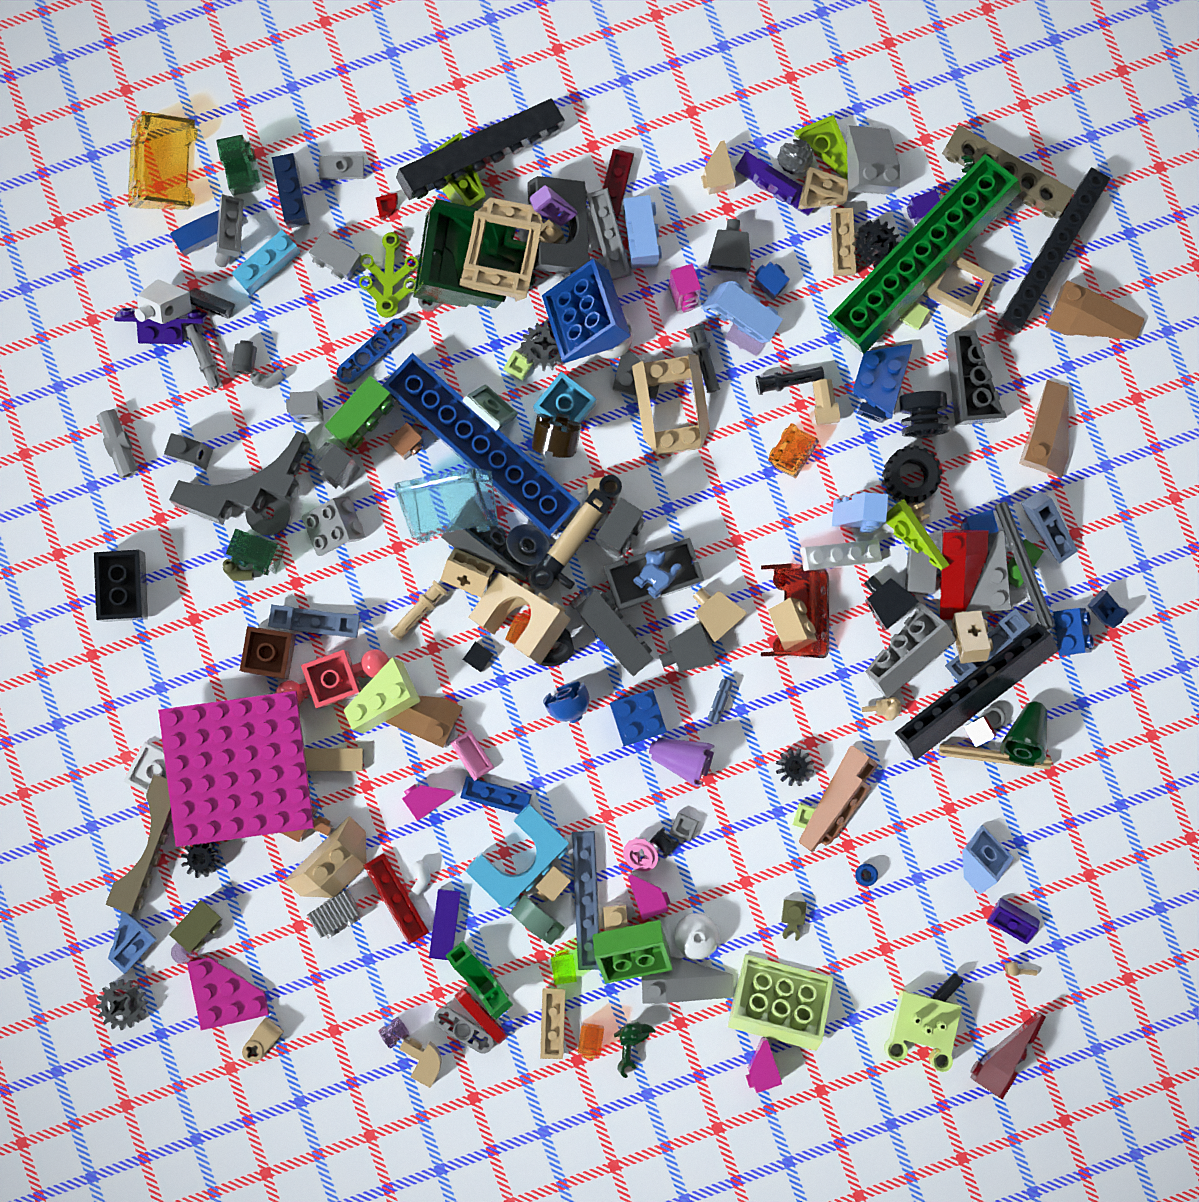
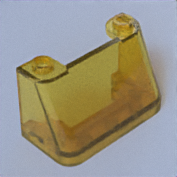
[128,111,198,210]

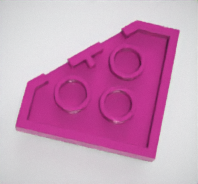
[187,957,270,1031]

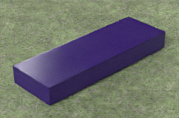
[429,889,461,960]

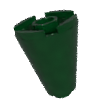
[1000,701,1047,767]

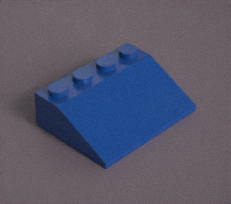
[542,258,631,363]

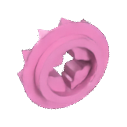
[623,837,659,872]

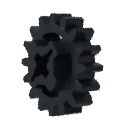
[852,219,900,269]

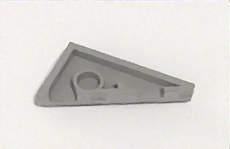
[966,531,1011,613]

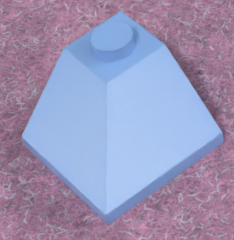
[962,825,1014,894]

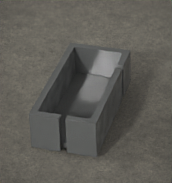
[604,538,705,611]

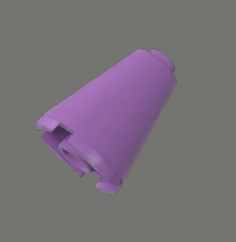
[649,738,715,788]

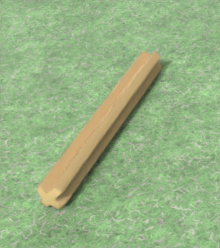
[938,744,1052,769]

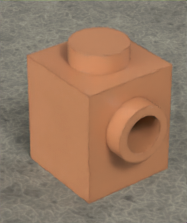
[387,422,424,460]

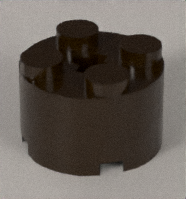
[532,413,581,458]

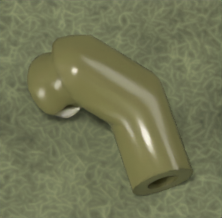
[222,559,254,581]

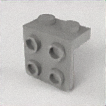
[302,496,366,556]

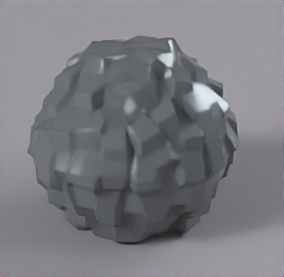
[777,139,813,175]

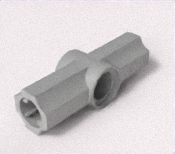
[96,409,139,479]

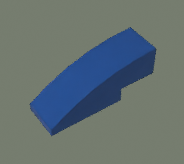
[170,210,244,257]

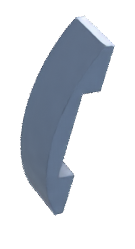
[268,604,360,638]
[945,608,1031,683]

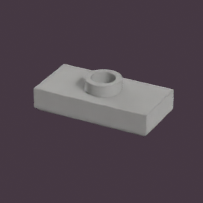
[319,155,364,180]

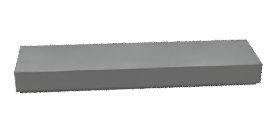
[586,188,631,281]

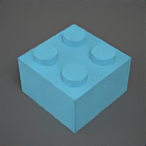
[533,371,597,423]

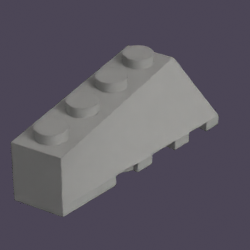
[865,602,956,698]

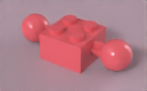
[275,649,389,709]

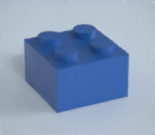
[609,689,667,747]

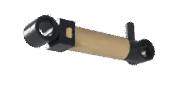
[531,475,622,590]

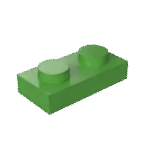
[1007,539,1044,589]

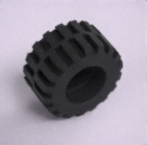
[882,445,942,504]

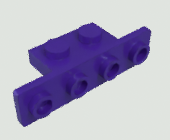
[735,151,814,216]
[114,308,207,345]

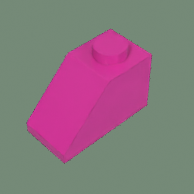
[401,784,456,821]
[627,874,671,920]
[745,1037,782,1093]

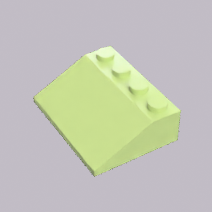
[727,954,834,1051]

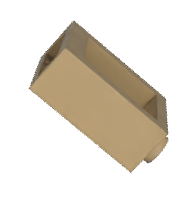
[923,256,995,318]

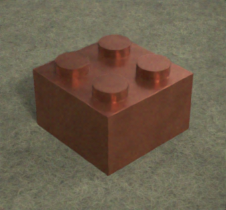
[239,626,296,680]

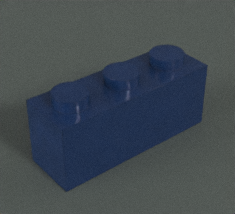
[271,153,310,229]

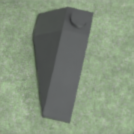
[441,497,533,581]

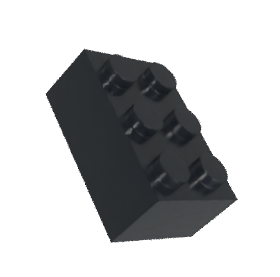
[93,549,148,622]

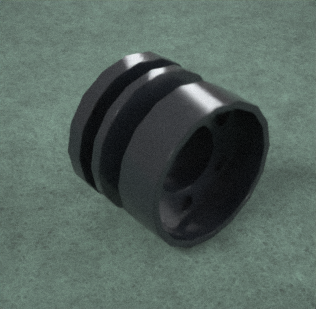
[899,391,950,439]

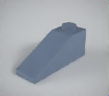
[1021,491,1078,564]

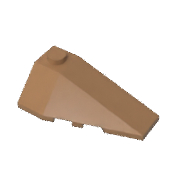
[1045,280,1145,340]
[1019,380,1069,478]
[385,695,463,748]

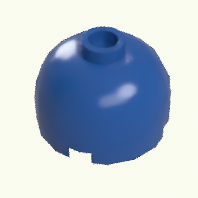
[543,681,590,723]

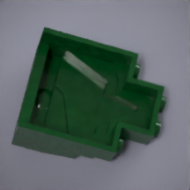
[413,199,535,309]

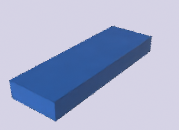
[460,776,532,814]

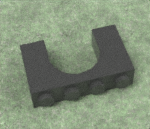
[527,176,590,274]

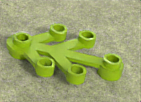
[359,232,418,318]

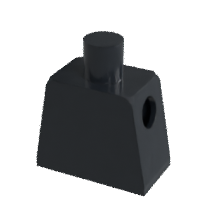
[863,575,919,631]

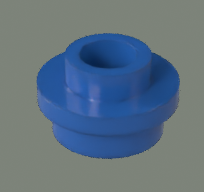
[855,863,878,887]

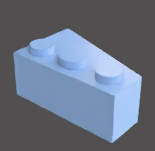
[623,195,662,269]
[701,281,783,343]
[832,492,888,533]

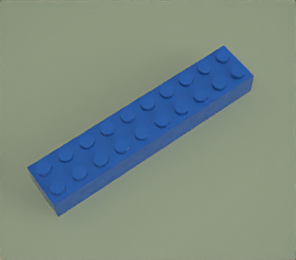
[382,352,580,539]

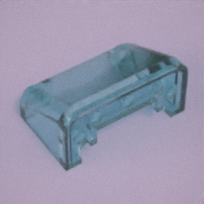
[394,468,498,544]

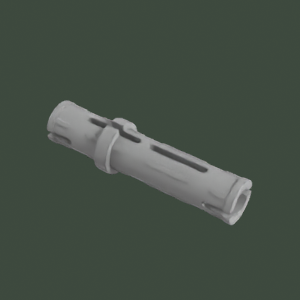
[185,324,223,390]

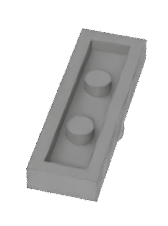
[215,194,244,267]

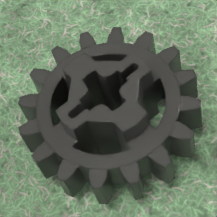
[520,322,562,371]
[96,979,148,1031]

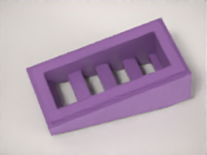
[530,185,578,227]

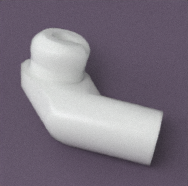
[411,860,431,896]

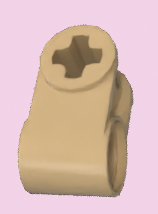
[242,1017,284,1062]

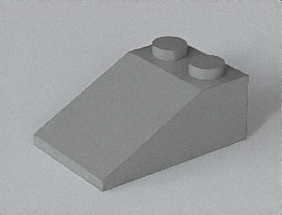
[847,125,900,195]

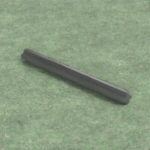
[995,502,1055,630]

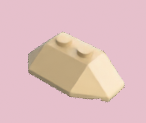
[284,816,367,898]

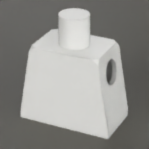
[135,279,192,324]

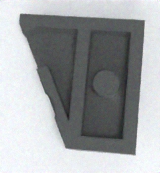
[612,350,660,401]

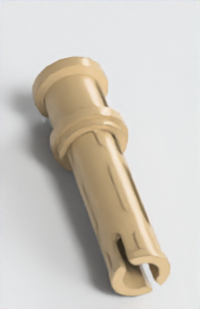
[390,580,449,641]

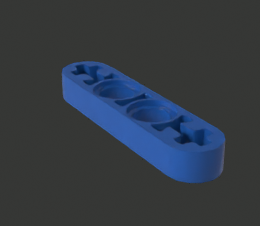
[336,318,408,385]

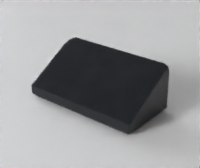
[189,288,235,319]

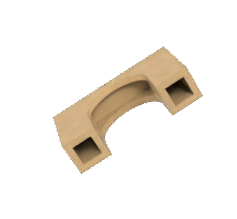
[468,573,571,665]

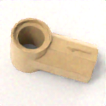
[812,379,840,425]

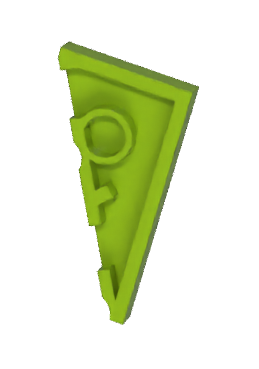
[793,115,848,180]
[882,499,949,570]

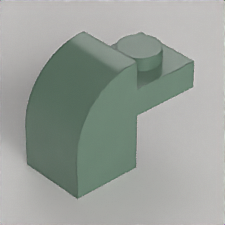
[510,895,565,945]

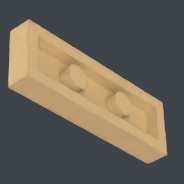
[830,208,856,276]
[540,988,565,1060]

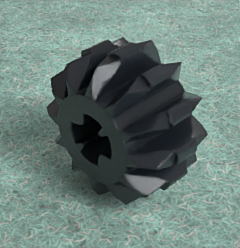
[775,748,814,786]
[181,843,221,878]

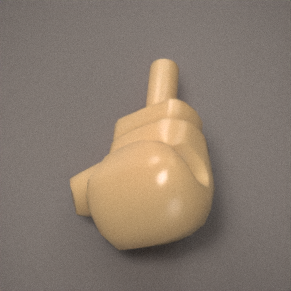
[861,697,902,721]

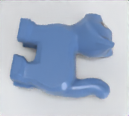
[634,550,681,599]

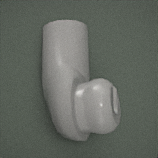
[250,369,285,389]

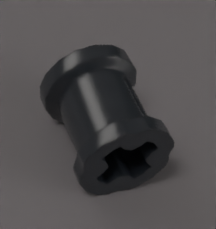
[649,827,679,858]

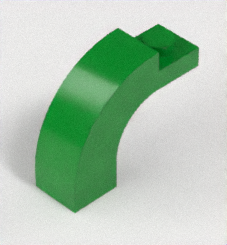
[445,941,514,1020]

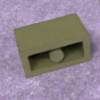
[169,899,223,954]

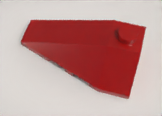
[940,529,988,620]

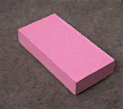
[450,730,494,781]

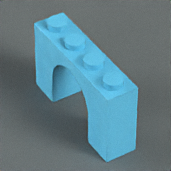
[465,803,569,910]

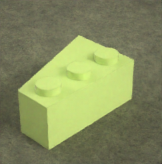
[344,657,420,734]

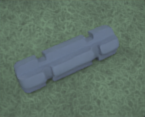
[707,679,733,723]

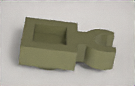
[781,899,807,941]

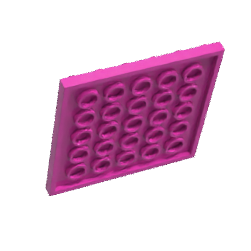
[158,691,315,847]

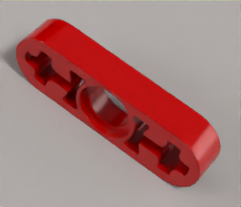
[454,987,508,1044]

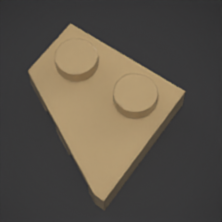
[798,167,848,209]

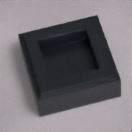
[462,641,494,673]

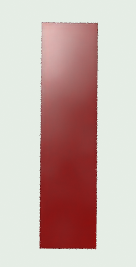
[363,853,430,945]

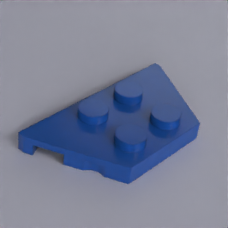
[853,344,913,419]

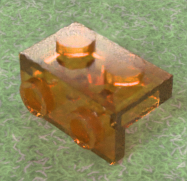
[768,423,819,479]

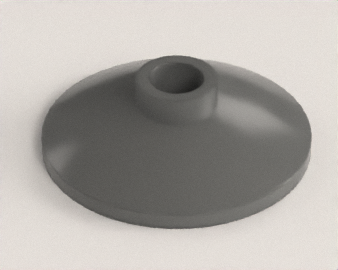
[506,524,550,566]

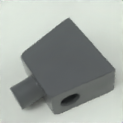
[707,219,751,273]
[164,433,213,470]
[659,623,716,672]

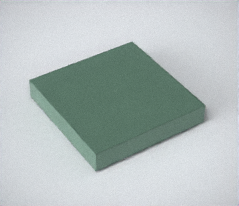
[463,384,518,431]

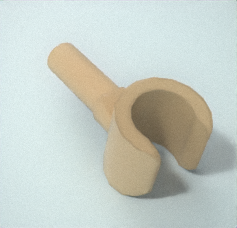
[1004,962,1038,976]

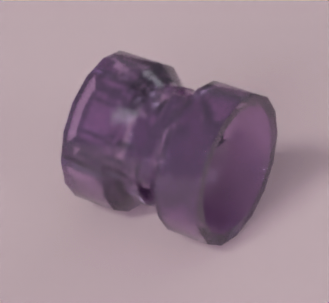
[378,1016,410,1049]

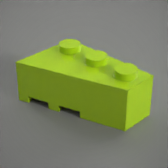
[427,132,486,209]

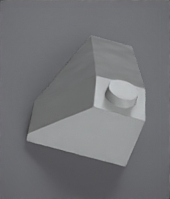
[641,956,734,1004]

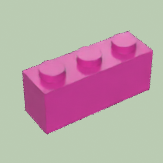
[668,263,701,313]

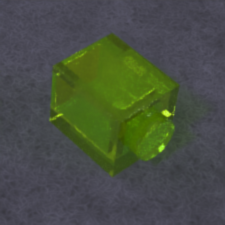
[550,949,577,985]

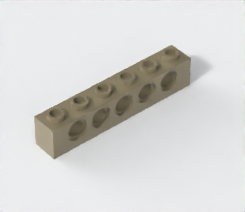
[942,124,1075,219]

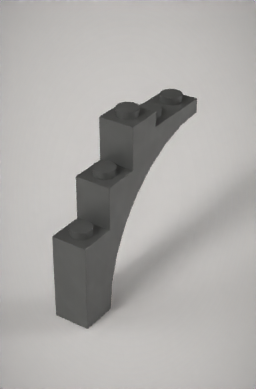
[169,431,310,525]

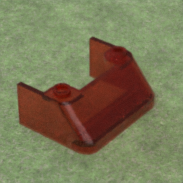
[761,563,829,659]

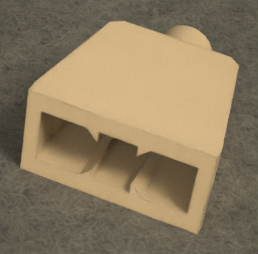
[692,587,747,643]

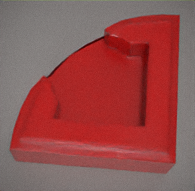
[375,193,398,220]

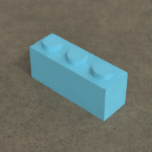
[231,230,301,296]

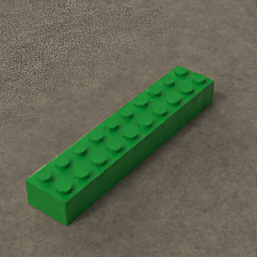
[827,154,1021,354]

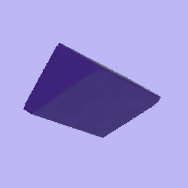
[987,898,1040,945]

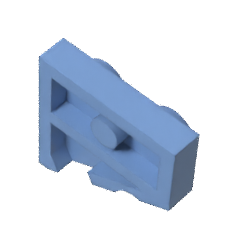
[108,911,157,974]

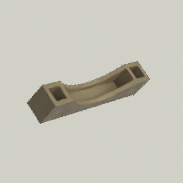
[105,774,173,914]

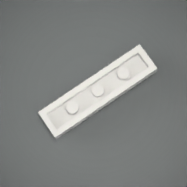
[800,539,882,571]

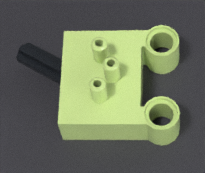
[884,973,963,1072]

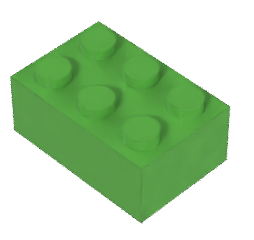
[324,376,395,451]
[592,920,673,984]

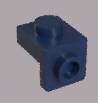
[1087,589,1129,628]

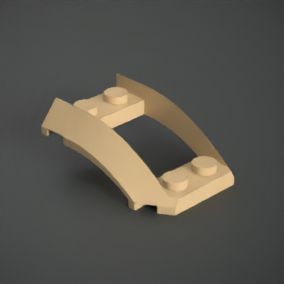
[460,197,542,302]
[632,353,710,456]

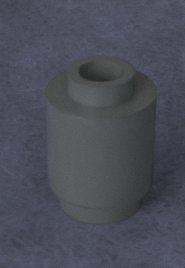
[232,340,257,375]

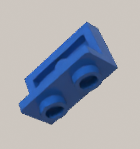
[1053,608,1094,656]

